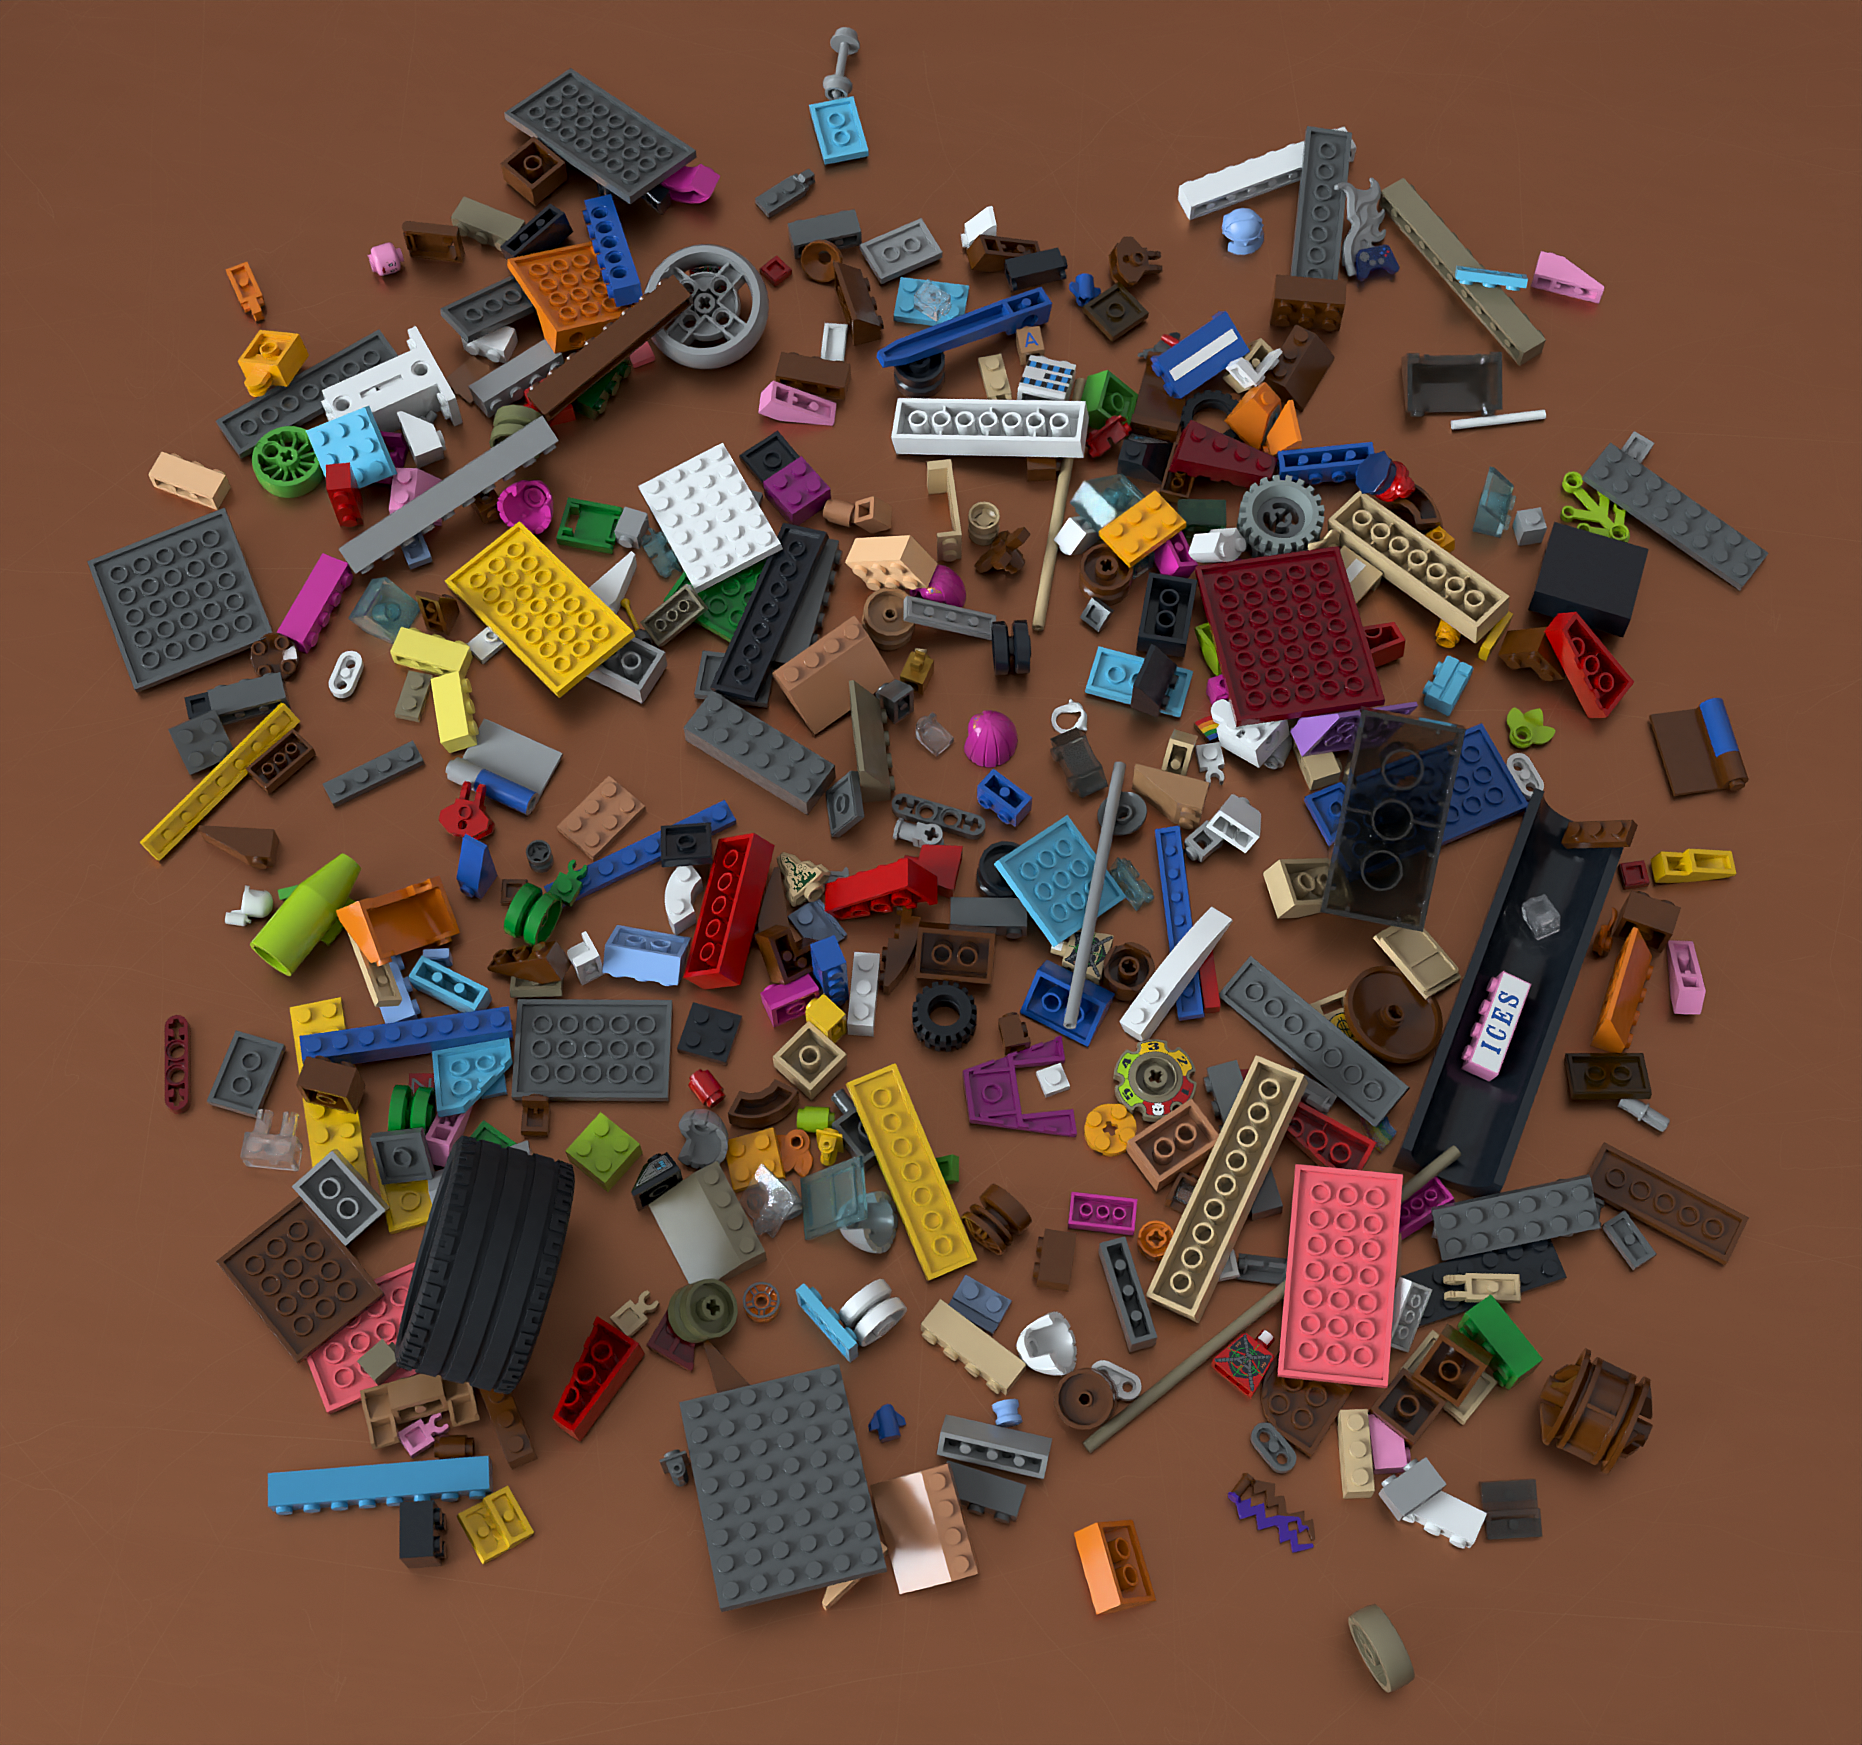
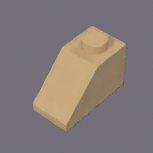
[1161,729,1198,776]

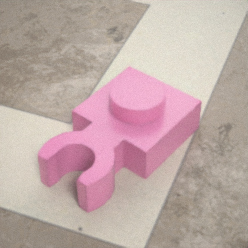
[398,1413,449,1458]

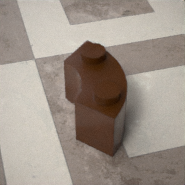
[1391,484,1443,531]
[728,1079,800,1128]

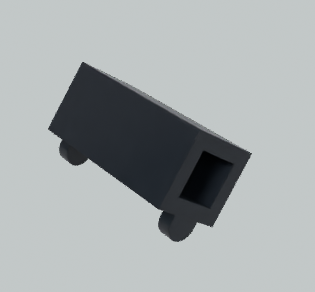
[1005,247,1068,292]

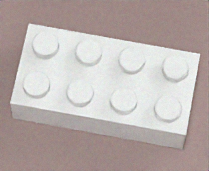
[1391,1277,1432,1352]

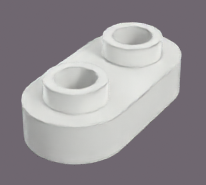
[329,651,364,698]
[1506,753,1544,800]
[1091,1360,1141,1401]

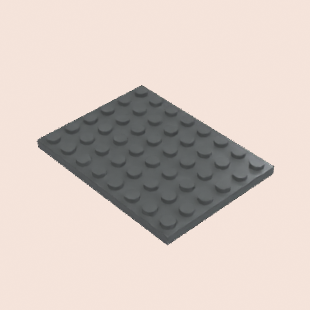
[679,1364,887,1612]

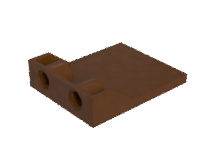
[216,1196,385,1365]

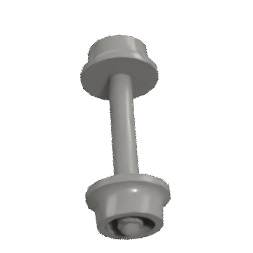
[823,27,860,100]

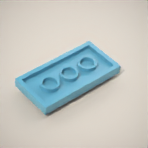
[1085,646,1193,717]

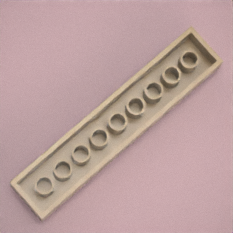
[1145,1055,1308,1323]

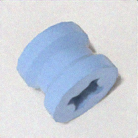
[992,1399,1023,1428]

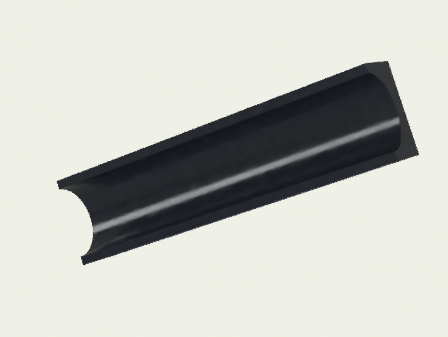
[1393,788,1624,1198]

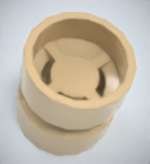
[968,502,1000,546]

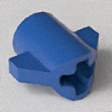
[1069,273,1101,307]
[868,1404,906,1442]

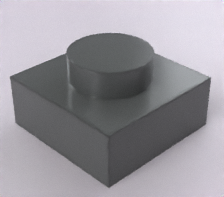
[1080,597,1114,632]

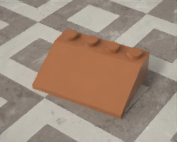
[772,615,894,736]
[870,1462,980,1594]

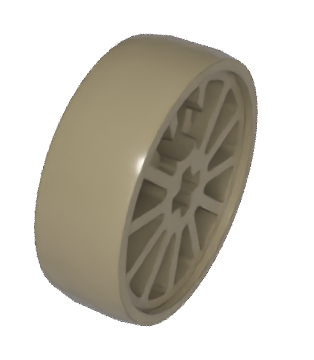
[1348,1604,1415,1692]

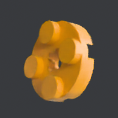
[1084,1103,1137,1157]

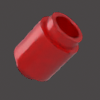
[688,1069,726,1109]

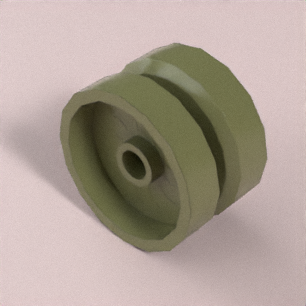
[489,405,546,459]
[668,1278,738,1343]

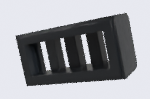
[641,184,671,215]

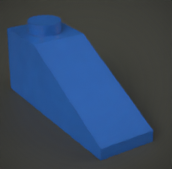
[456,834,498,899]

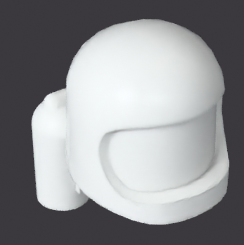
[225,885,273,926]

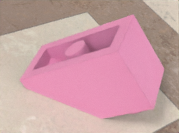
[1368,1414,1411,1475]

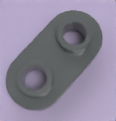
[1251,1422,1296,1474]

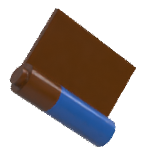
[1649,698,1749,796]

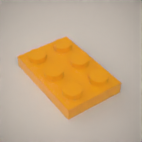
[1099,490,1186,568]

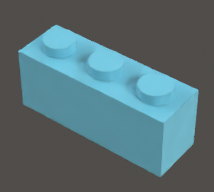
[408,955,492,1013]

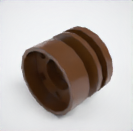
[961,1184,1032,1255]

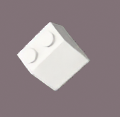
[397,411,446,468]

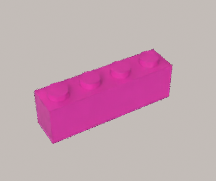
[277,553,353,654]

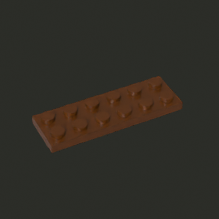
[1588,1142,1749,1265]

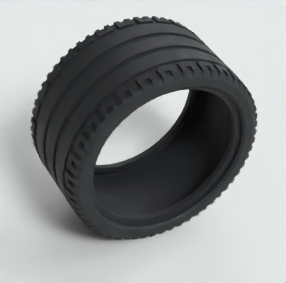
[395,1136,575,1394]

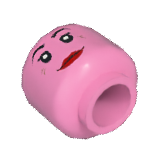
[368,242,404,276]

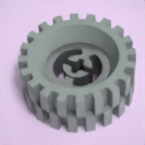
[1237,475,1325,558]

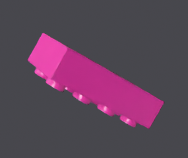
[1399,1176,1455,1240]
[1068,1192,1137,1236]

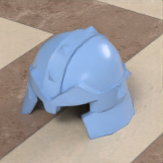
[1222,208,1264,255]

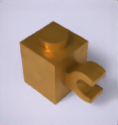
[900,650,934,695]

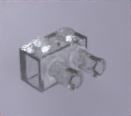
[240,1109,303,1171]

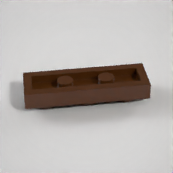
[1561,820,1638,849]

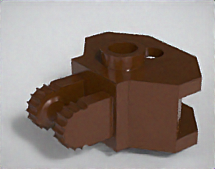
[1109,237,1163,289]

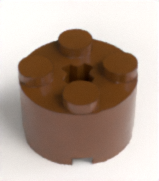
[1102,942,1155,1002]

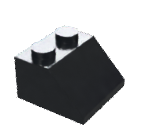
[1130,644,1179,717]

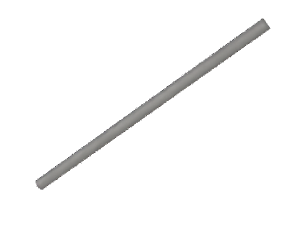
[1063,762,1126,1029]

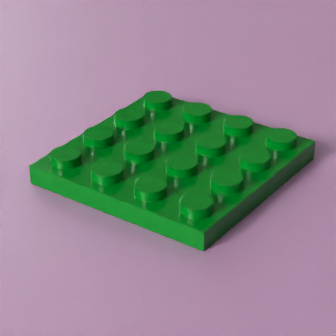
[663,557,768,642]

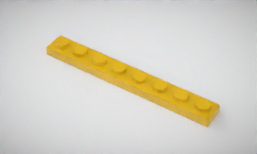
[139,703,300,861]

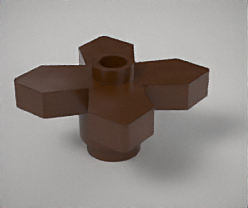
[974,527,1031,574]

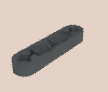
[892,793,986,840]

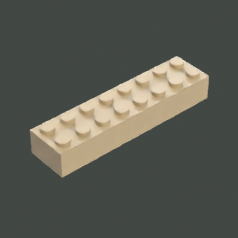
[1328,490,1510,644]

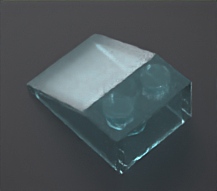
[1069,473,1146,533]

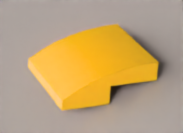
[457,1486,534,1564]

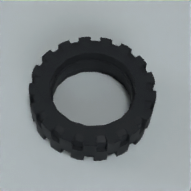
[1180,390,1239,440]

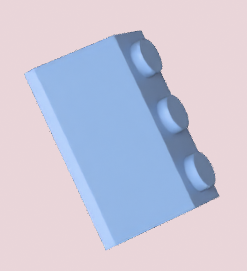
[602,925,691,986]

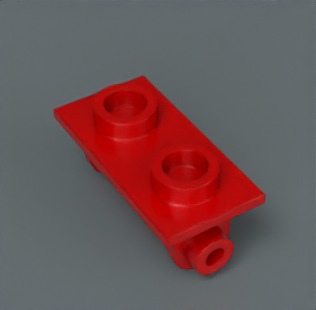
[1085,415,1132,458]

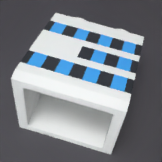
[1017,355,1076,401]

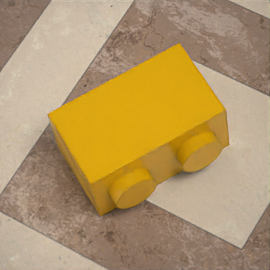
[805,994,847,1043]

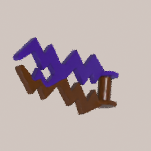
[1227,1473,1315,1553]

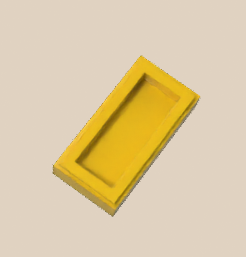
[1478,611,1513,662]

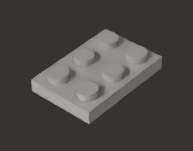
[860,218,943,284]

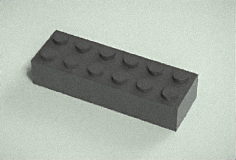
[683,690,836,815]

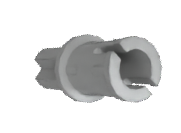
[1618,1099,1670,1132]

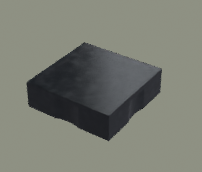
[1528,522,1649,637]

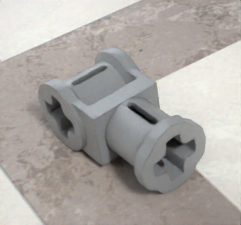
[893,818,944,848]

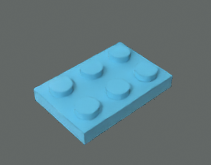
[809,96,869,165]
[893,277,969,326]
[796,1283,858,1363]

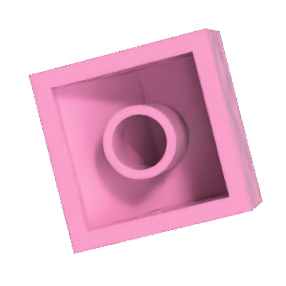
[389,468,442,526]

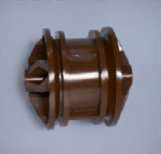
[1540,1348,1653,1474]

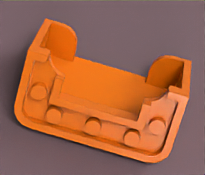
[336,876,460,967]

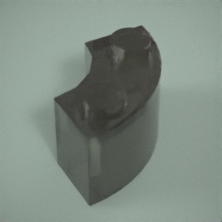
[1050,727,1108,798]

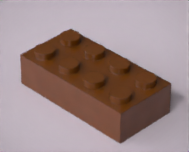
[1159,441,1196,506]
[246,728,316,795]

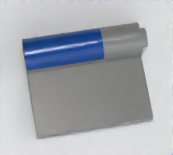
[445,718,563,815]

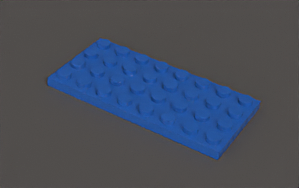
[1304,723,1528,885]

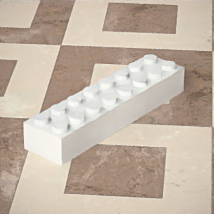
[891,398,1089,458]

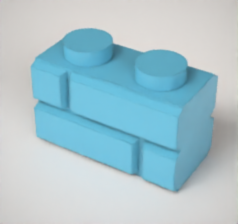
[1422,656,1474,716]

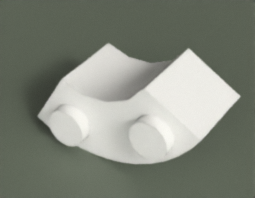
[1188,528,1246,563]
[665,865,704,935]

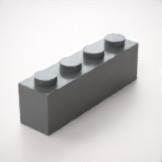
[1098,1236,1157,1352]

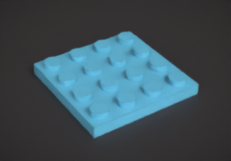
[994,815,1126,947]

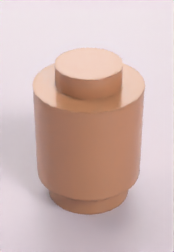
[823,498,855,527]

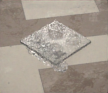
[739,1163,798,1238]

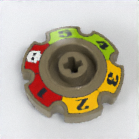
[1113,1039,1197,1122]

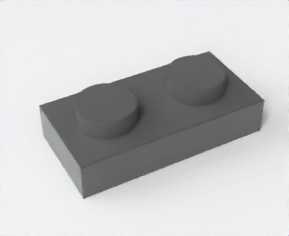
[1601,1211,1657,1270]

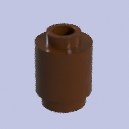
[434,1435,475,1460]

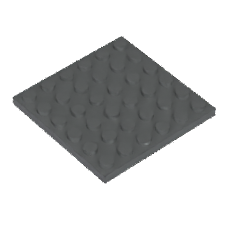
[87,508,273,693]

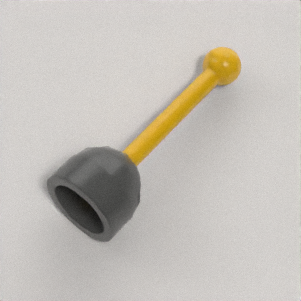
[621,598,653,645]

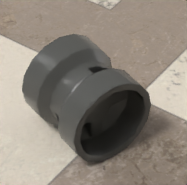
[526,840,554,873]

